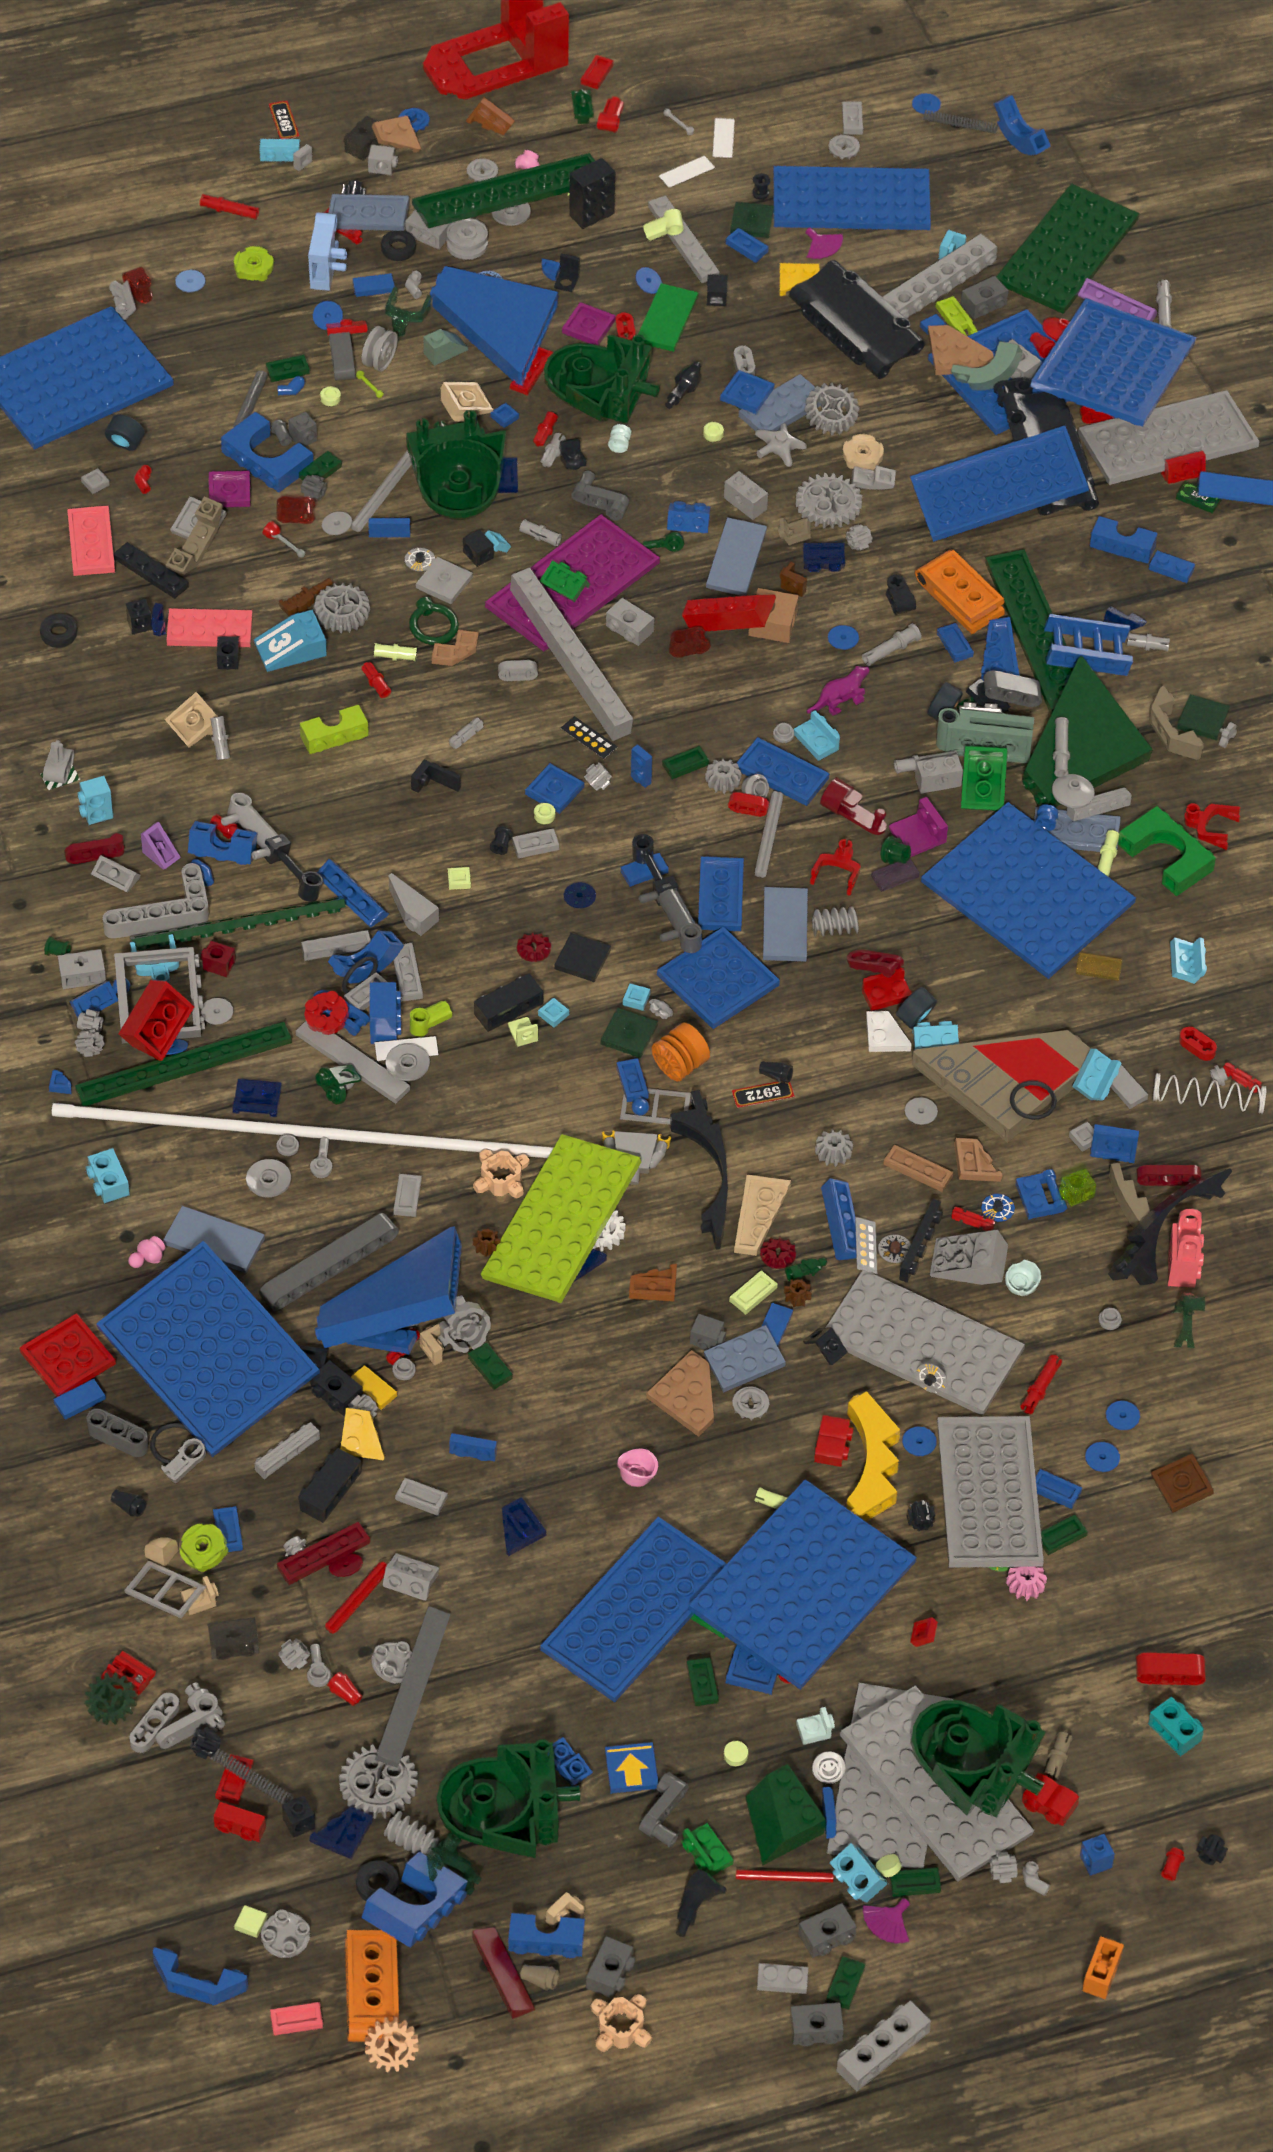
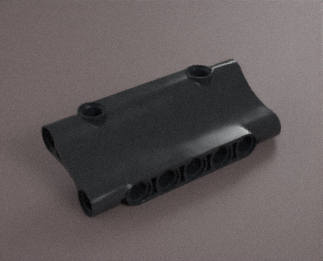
[789,260,925,379]
[1002,392,1099,515]

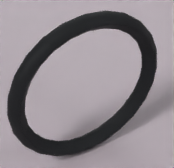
[342,956,378,994]
[1010,1081,1057,1120]
[150,1423,199,1464]

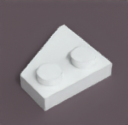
[866,1011,911,1052]

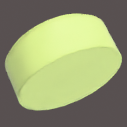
[320,387,341,406]
[703,422,724,442]
[534,803,555,824]
[724,1741,748,1766]
[876,1854,902,1877]

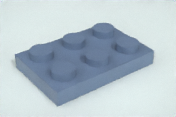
[704,1325,786,1392]

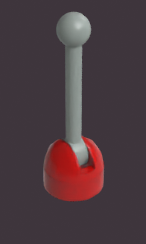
[262,521,305,558]

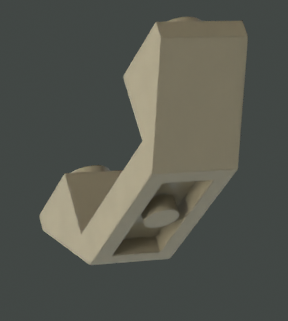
[165,497,223,574]
[1149,686,1203,760]

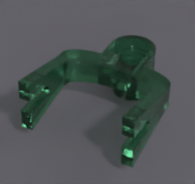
[385,287,431,337]
[1173,1292,1205,1348]
[427,1832,482,1896]

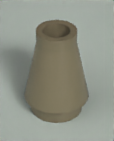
[520,1965,559,1991]

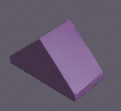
[141,822,181,870]

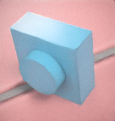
[485,530,511,553]
[623,984,650,1011]
[538,998,569,1027]

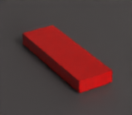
[510,347,553,395]

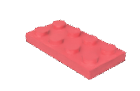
[67,506,115,576]
[167,609,252,647]

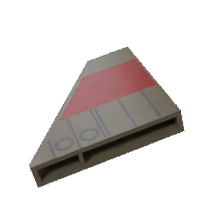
[912,1030,1093,1143]

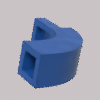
[994,95,1051,155]
[328,930,404,983]

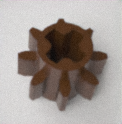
[473,1228,501,1257]
[784,1279,812,1307]

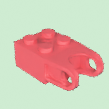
[1168,1209,1204,1288]

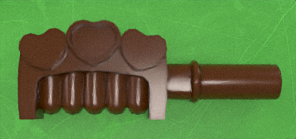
[279,578,333,617]

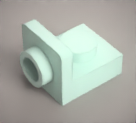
[796,1707,834,1745]

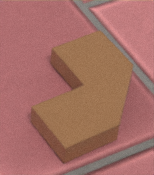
[432,630,479,666]

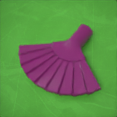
[805,227,843,259]
[863,1898,910,1944]

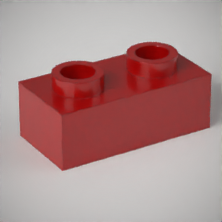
[214,1802,266,1842]

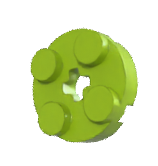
[234,246,274,281]
[180,1524,228,1572]

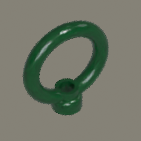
[409,597,459,645]

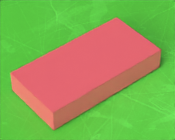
[270,2002,323,2035]

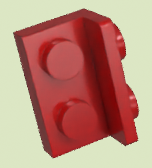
[1161,451,1206,484]
[862,968,912,1011]

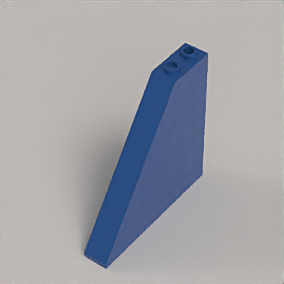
[430,266,558,386]
[315,1226,462,1348]

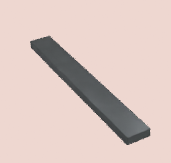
[375,1606,451,1768]

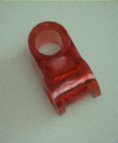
[122,266,153,303]
[276,496,316,524]
[669,626,711,658]

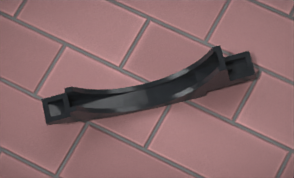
[670,1090,728,1250]
[1108,1168,1232,1285]

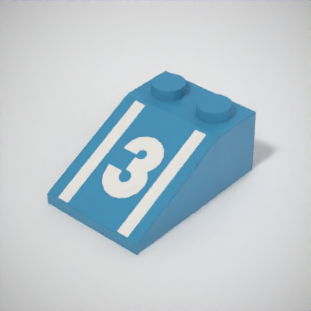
[254,610,326,672]

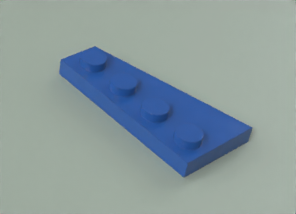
[981,617,1020,681]

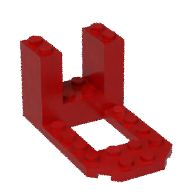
[423,0,569,100]

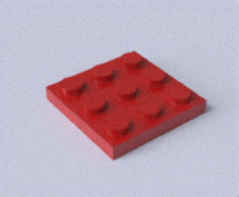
[19,1313,116,1397]

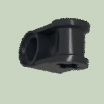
[993,377,1033,407]
[886,574,916,615]

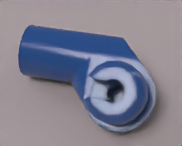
[278,376,305,395]
[191,859,214,886]

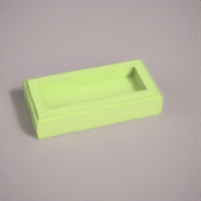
[729,1271,777,1314]

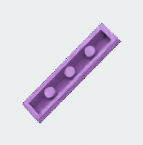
[1078,278,1158,321]

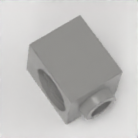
[368,145,398,175]

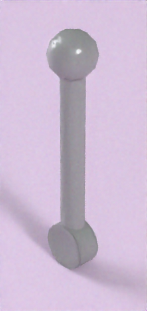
[664,109,694,135]

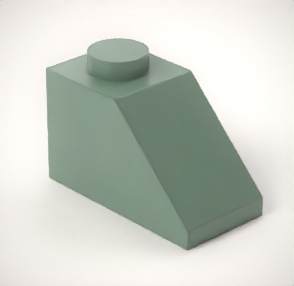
[423,329,468,366]

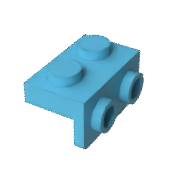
[1170,937,1207,984]
[912,1021,959,1051]

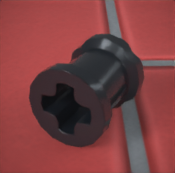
[752,173,770,200]
[490,826,513,855]

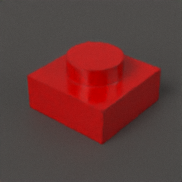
[910,1617,938,1647]

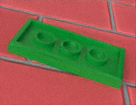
[638,283,698,352]

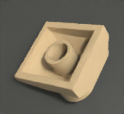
[440,382,493,422]
[165,692,218,747]

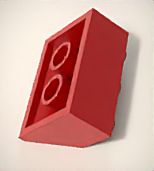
[118,980,194,1061]

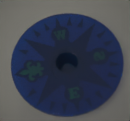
[564,882,596,908]

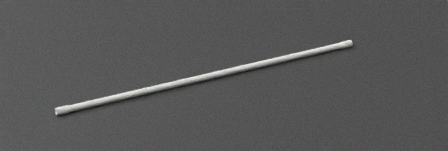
[52,1103,553,1158]

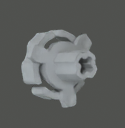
[437,1296,491,1353]

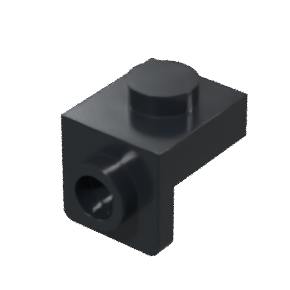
[559,439,586,470]

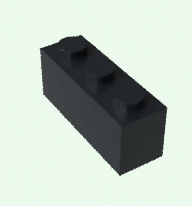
[474,973,544,1032]
[298,1448,362,1523]

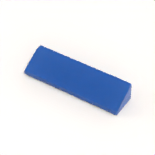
[1197,472,1273,505]
[317,859,389,927]
[821,1178,857,1260]

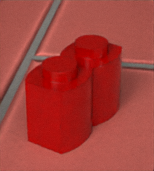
[814,1415,854,1467]
[1022,1773,1079,1826]

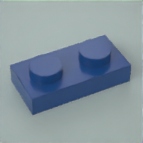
[726,228,769,263]
[1149,551,1195,583]
[631,745,652,788]
[449,1433,497,1462]

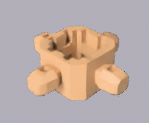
[473,1149,529,1198]
[591,1994,652,2052]

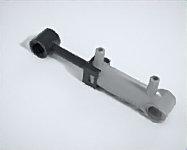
[221,793,323,902]

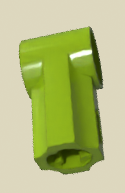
[409,1001,452,1037]

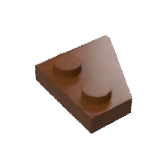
[466,97,515,135]
[629,1264,677,1301]

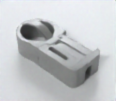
[161,1438,206,1483]

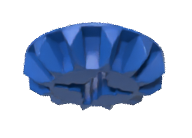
[399,108,429,133]

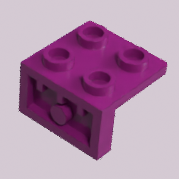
[889,797,948,857]

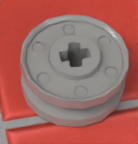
[447,218,488,260]
[362,326,397,372]

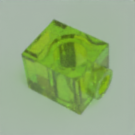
[1059,1168,1096,1207]

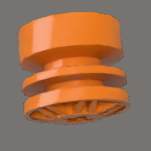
[652,1023,710,1081]

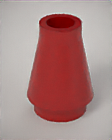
[1030,332,1055,358]
[327,1672,363,1706]

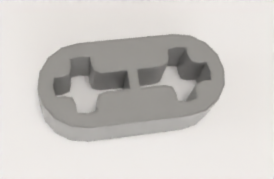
[734,346,755,376]
[498,660,538,681]

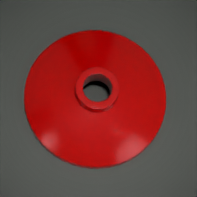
[1042,317,1070,341]

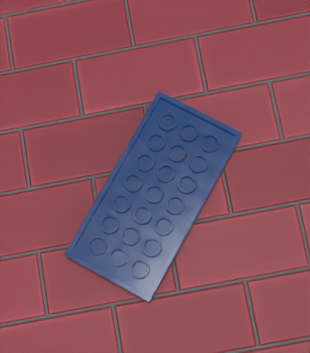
[773,166,931,230]
[910,426,1089,542]
[540,1517,727,1703]

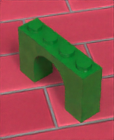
[1118,806,1216,897]

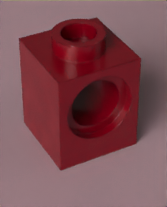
[200,941,236,977]

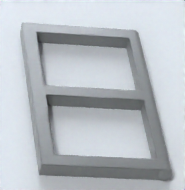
[620,1088,691,1125]
[124,1561,206,1618]

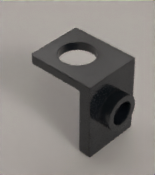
[554,253,580,293]
[803,1327,848,1365]

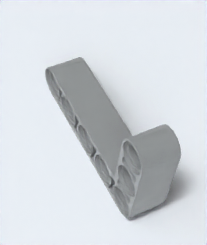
[103,863,209,938]

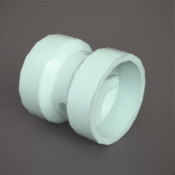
[608,424,631,453]

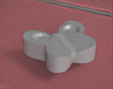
[1219,722,1237,748]

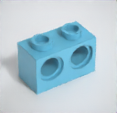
[77,776,113,825]
[86,1148,130,1203]
[830,1843,888,1903]

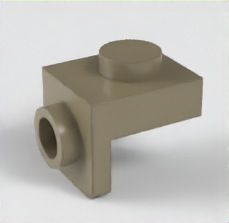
[778,517,811,545]

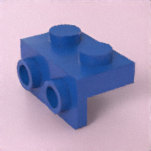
[667,501,711,533]

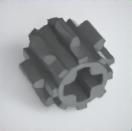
[301,475,327,501]

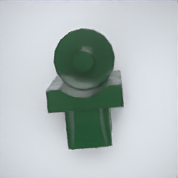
[571,89,594,124]

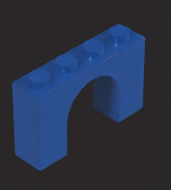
[221,411,313,493]
[362,1852,467,1947]

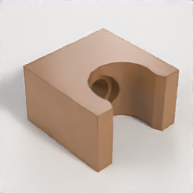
[749,588,799,643]

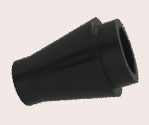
[759,1061,793,1084]
[111,1489,147,1517]

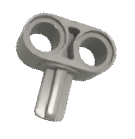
[43,740,74,784]

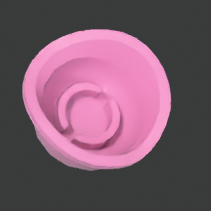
[617,1449,658,1487]

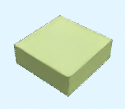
[448,867,471,890]
[234,1905,267,1938]

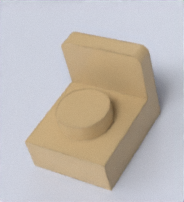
[420,1324,444,1366]
[181,1576,218,1616]
[546,1892,584,1928]

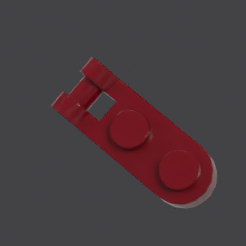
[64,833,124,864]
[847,950,904,978]

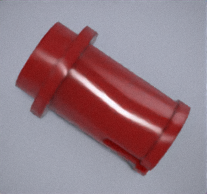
[1161,1848,1185,1881]

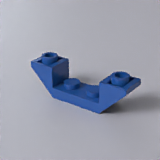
[153,1947,248,2005]

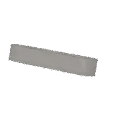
[129,1693,180,1753]

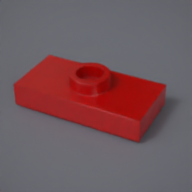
[326,319,367,335]

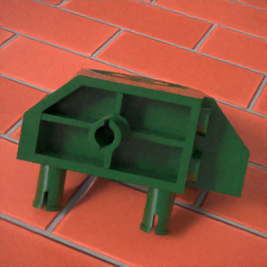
[544,335,660,424]
[406,410,506,520]
[910,1700,1046,1818]
[437,1739,580,1858]

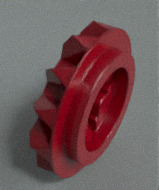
[517,931,551,962]
[760,1237,796,1269]

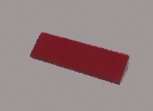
[472,1927,535,2019]

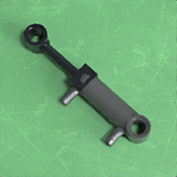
[632,834,702,953]

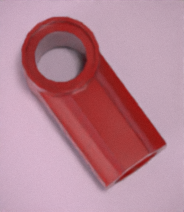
[597,96,624,133]

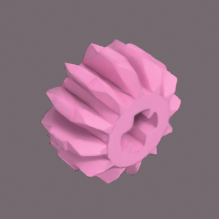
[1006,1567,1047,1601]

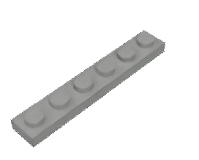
[648,195,719,283]

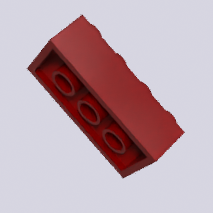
[682,594,776,633]

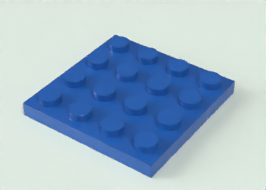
[657,927,780,1029]

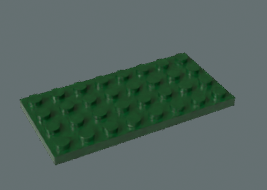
[996,183,1140,314]

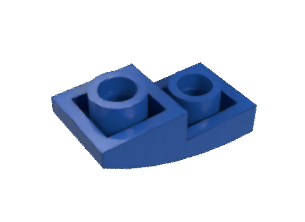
[553,1737,593,1786]

